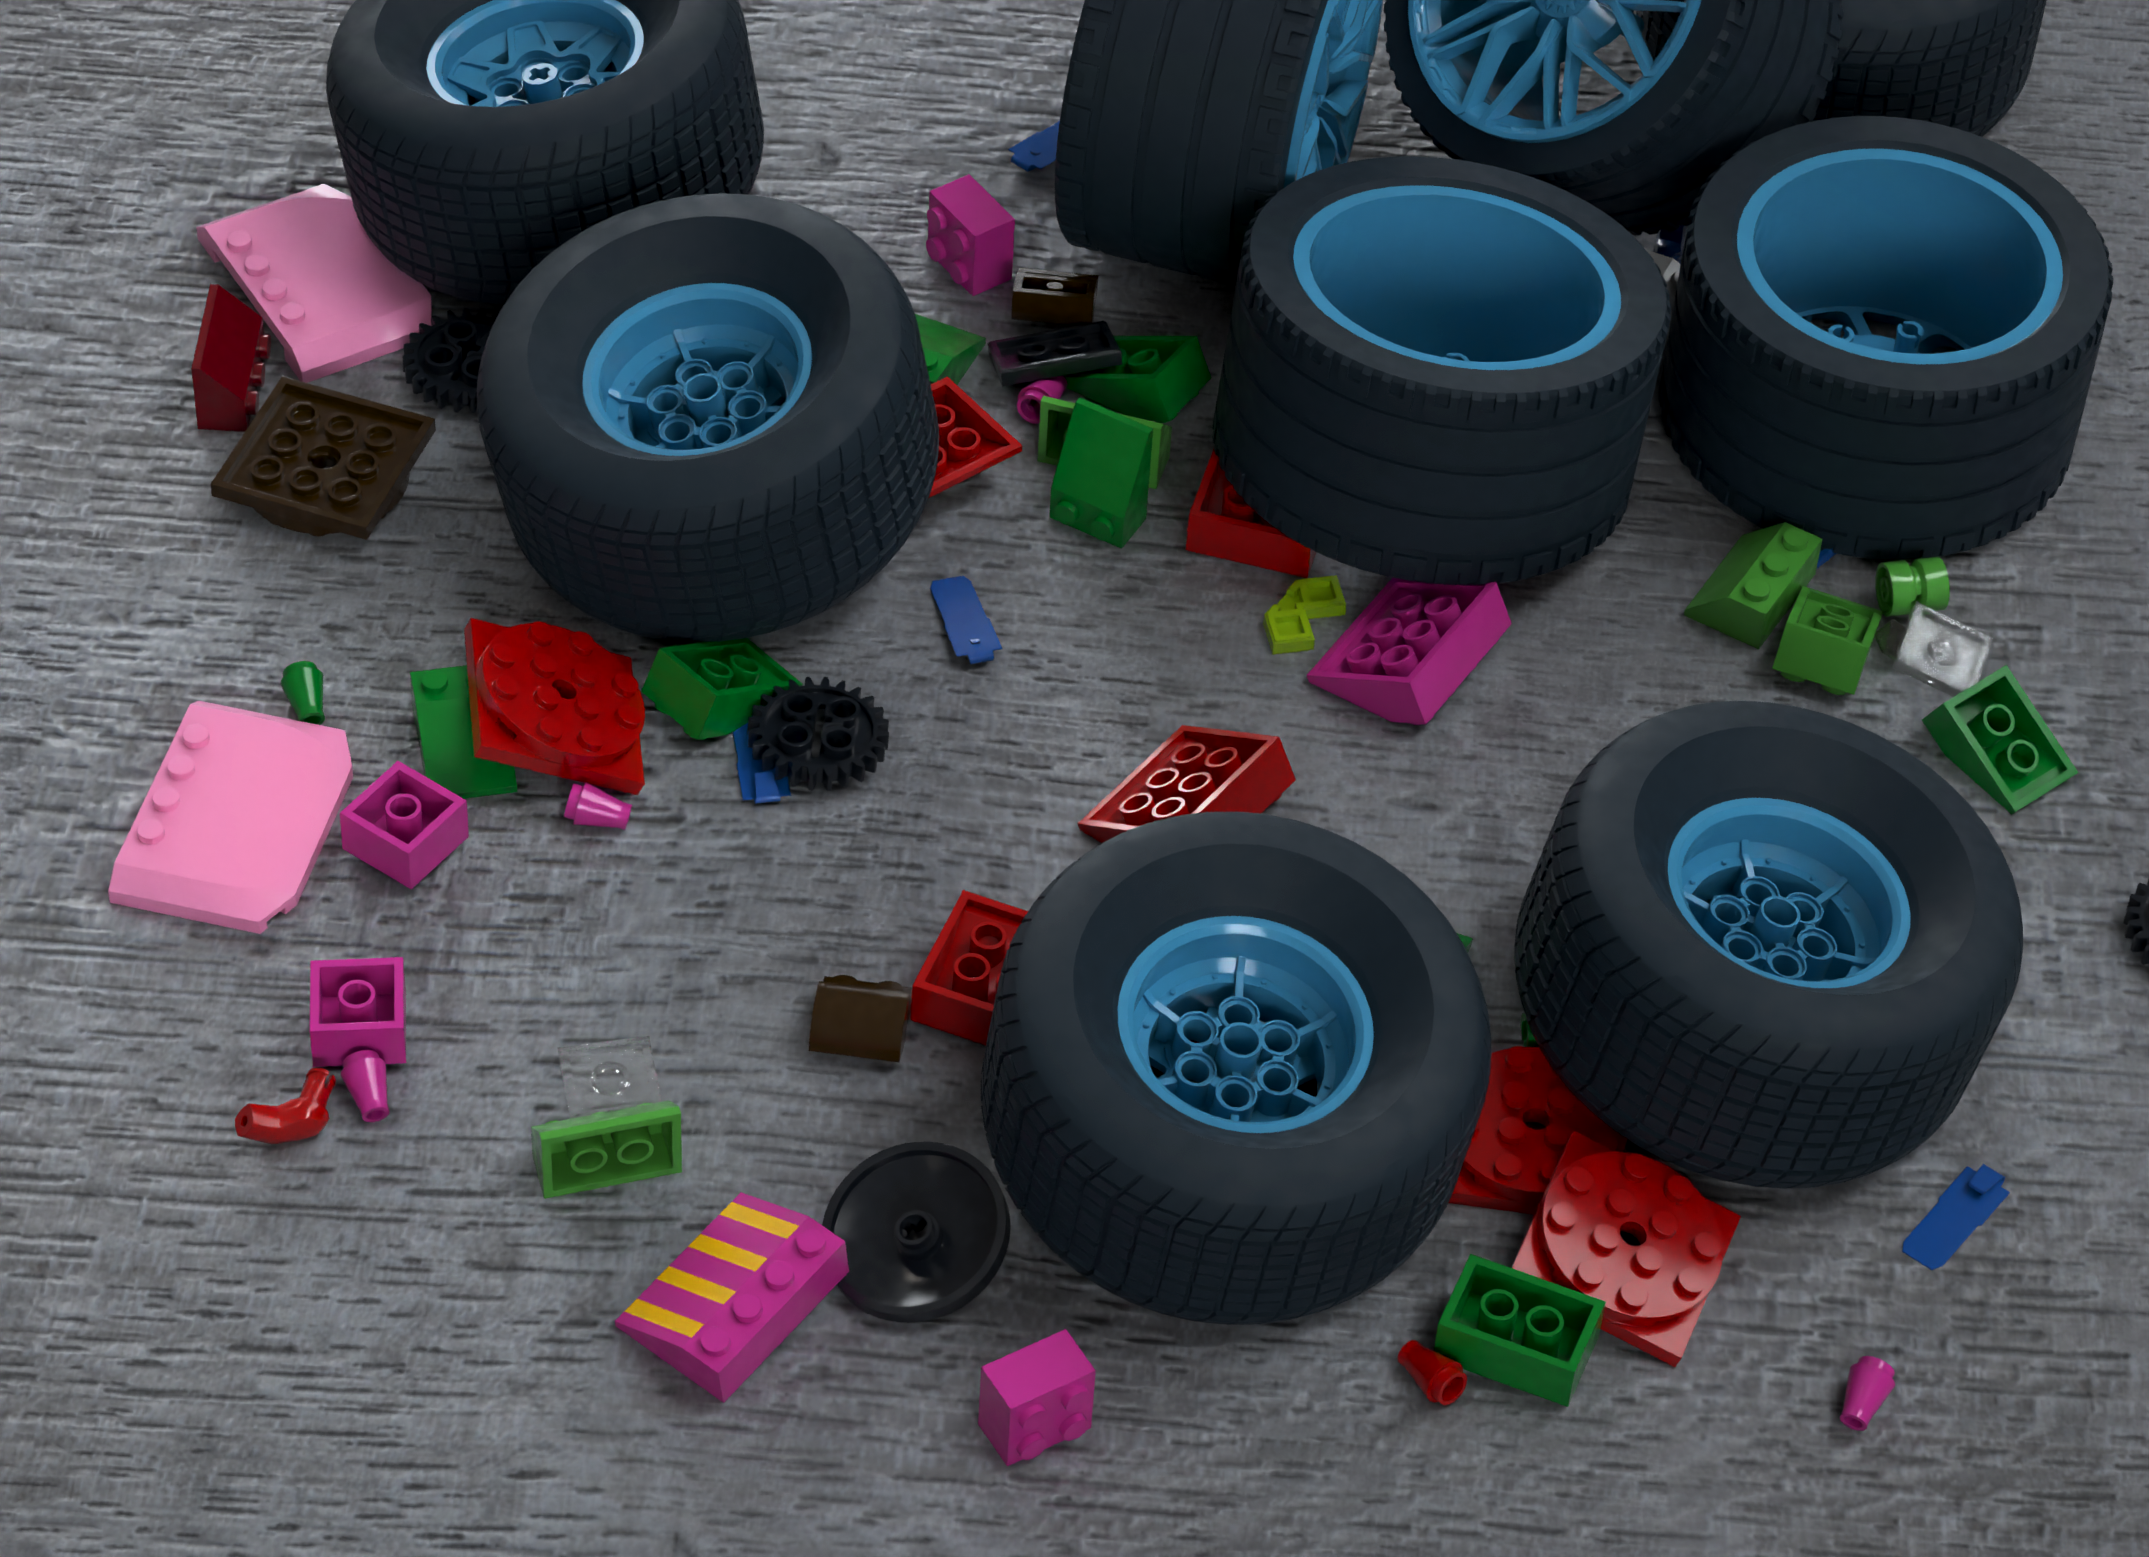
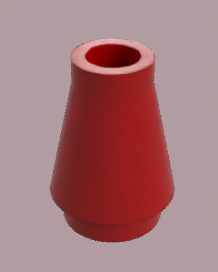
[1397,1340,1467,1405]

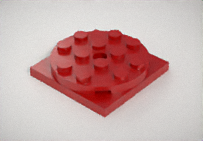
[464,618,645,795]
[1448,1046,1627,1215]
[1510,1130,1741,1367]

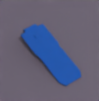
[1008,121,1060,172]
[930,576,1002,664]
[733,723,791,804]
[1902,1164,2010,1270]

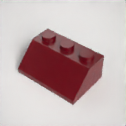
[191,284,271,432]

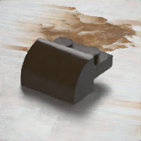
[1012,268,1099,326]
[808,975,912,1062]

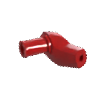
[235,1068,336,1144]

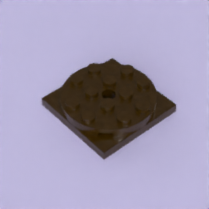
[211,376,436,540]

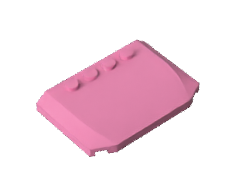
[197,184,432,383]
[108,701,353,934]

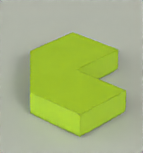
[1263,575,1346,655]

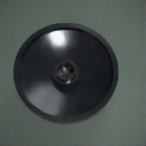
[822,1141,1011,1323]

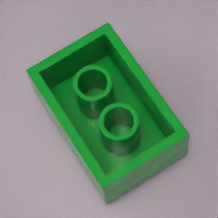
[1434,1254,1606,1407]

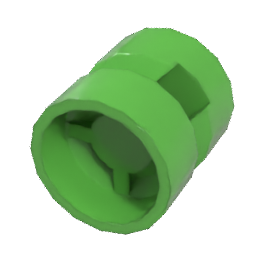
[1875,556,1950,617]

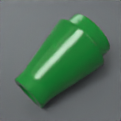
[280,661,325,725]

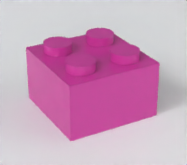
[926,174,1015,296]
[339,761,469,890]
[310,957,406,1067]
[978,1329,1096,1466]

